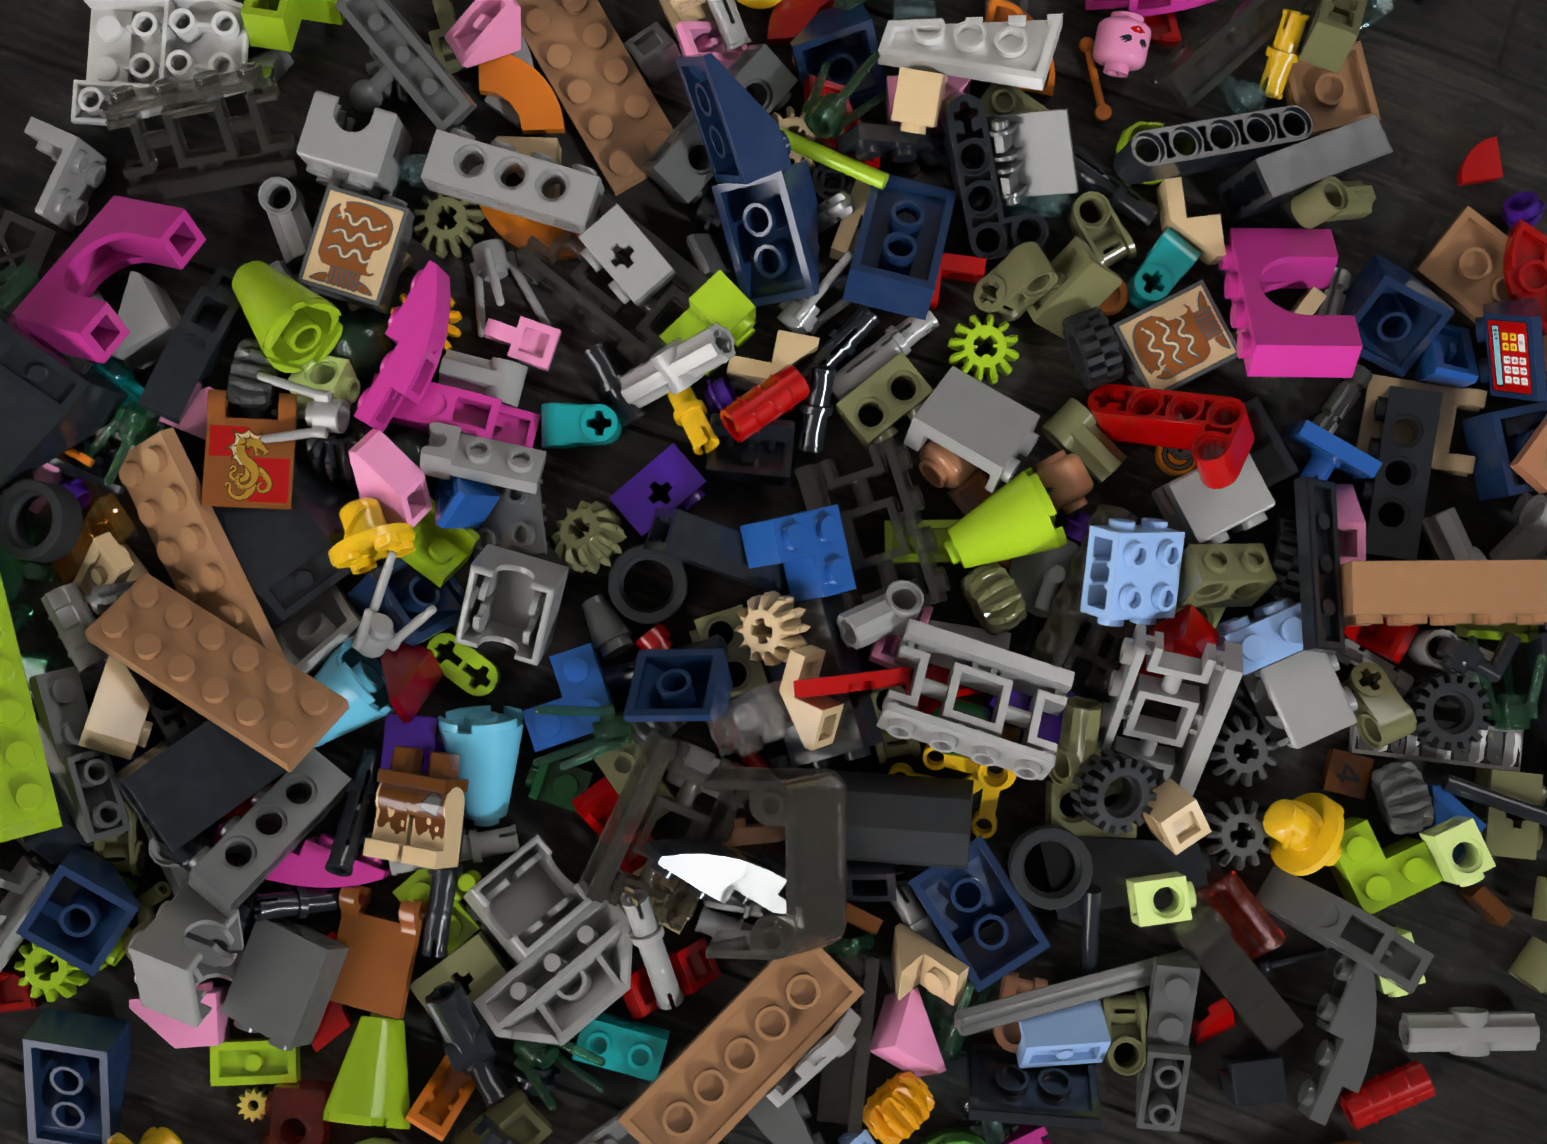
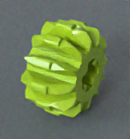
[948,314,1019,385]
[13,943,89,1002]

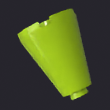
[232,261,343,373]
[942,467,1067,569]
[322,1012,410,1129]

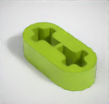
[427,633,501,696]

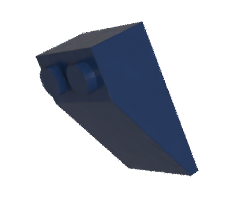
[675,53,792,185]
[711,160,819,307]
[843,175,957,320]
[1462,401,1547,502]
[908,834,1051,993]
[22,1008,130,1144]

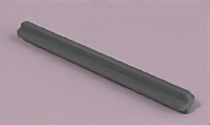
[954,949,1194,1036]

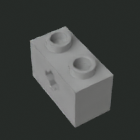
[578,204,677,307]

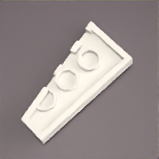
[877,13,1063,91]

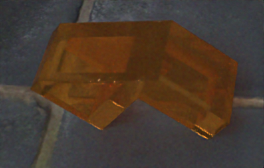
[51,493,136,583]

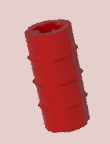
[720,364,810,442]
[1338,1060,1436,1130]

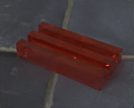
[1197,870,1286,961]

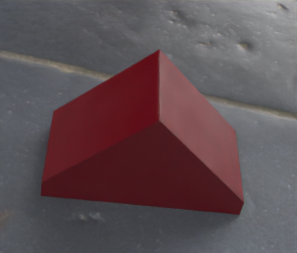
[380,642,444,724]

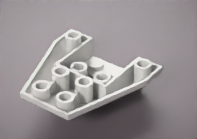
[71,0,249,126]

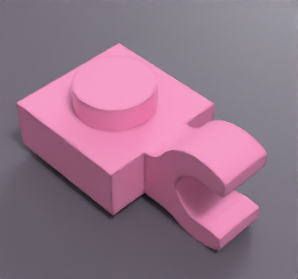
[483,316,562,371]

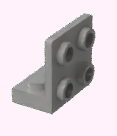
[24,116,108,233]

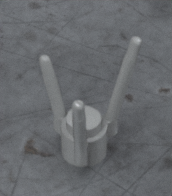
[470,239,551,338]
[777,245,853,336]
[257,372,350,443]
[352,550,437,658]

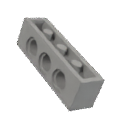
[421,128,605,234]

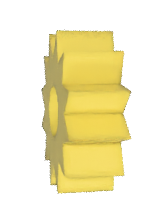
[236,1086,273,1123]

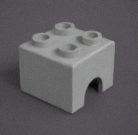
[296,91,413,200]
[1152,454,1275,549]
[455,544,569,666]
[1242,650,1358,749]
[463,834,593,964]
[128,888,245,1027]

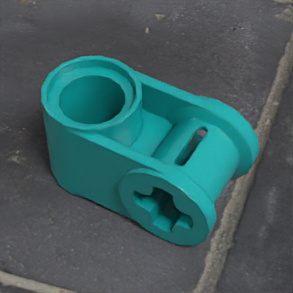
[1126,227,1202,310]
[541,403,623,449]

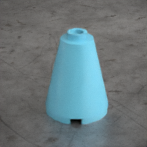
[313,640,395,749]
[438,705,525,826]

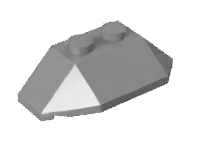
[473,890,633,1046]

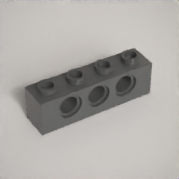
[641,43,798,204]
[188,748,351,918]

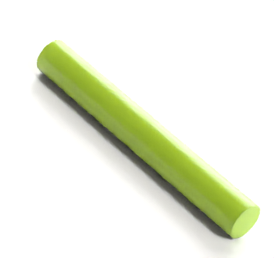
[780,127,889,190]

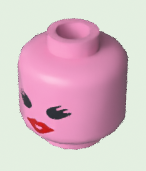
[1093,11,1151,78]

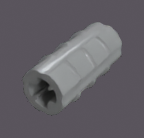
[41,583,109,675]

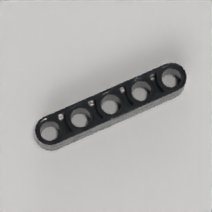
[1113,105,1313,184]

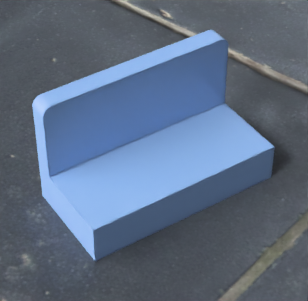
[1016,999,1111,1069]

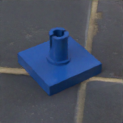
[1282,420,1382,490]

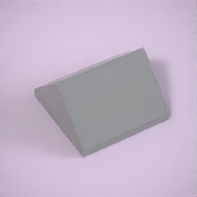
[111,271,181,370]
[272,583,362,678]

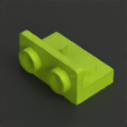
[400,497,480,588]

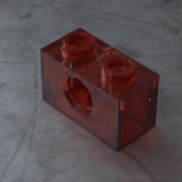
[262,1079,335,1144]

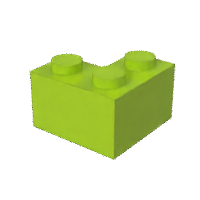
[241,0,345,52]
[659,270,756,376]
[1329,816,1443,914]

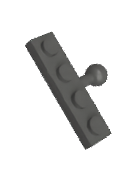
[335,0,477,133]

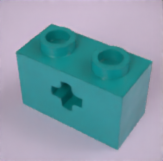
[572,1012,670,1081]

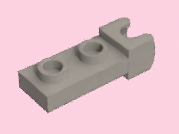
[420,422,546,494]

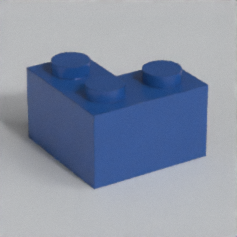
[740,504,856,602]
[522,643,621,752]

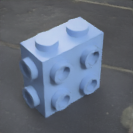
[1080,518,1185,627]
[1216,598,1303,676]

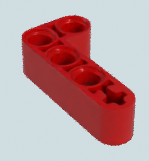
[1087,384,1254,489]

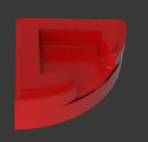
[1142,12,1182,46]
[1457,136,1503,186]
[0,969,41,1013]
[1191,998,1235,1045]

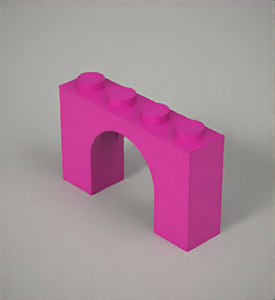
[12,195,206,364]
[1218,228,1363,378]

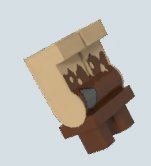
[363,745,469,869]

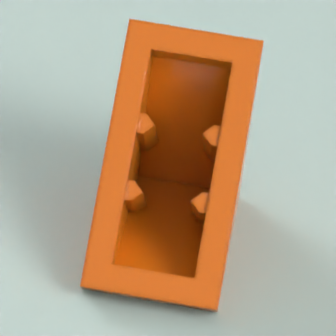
[405,1054,476,1142]

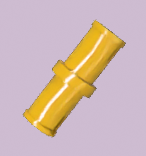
[1256,9,1310,99]
[667,386,719,455]

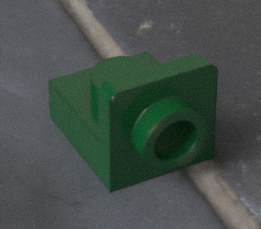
[525,756,594,813]

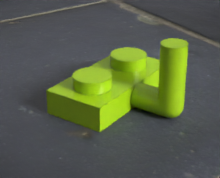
[392,868,481,956]

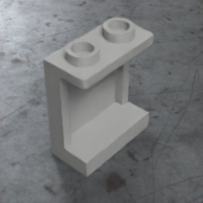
[903,366,1040,493]

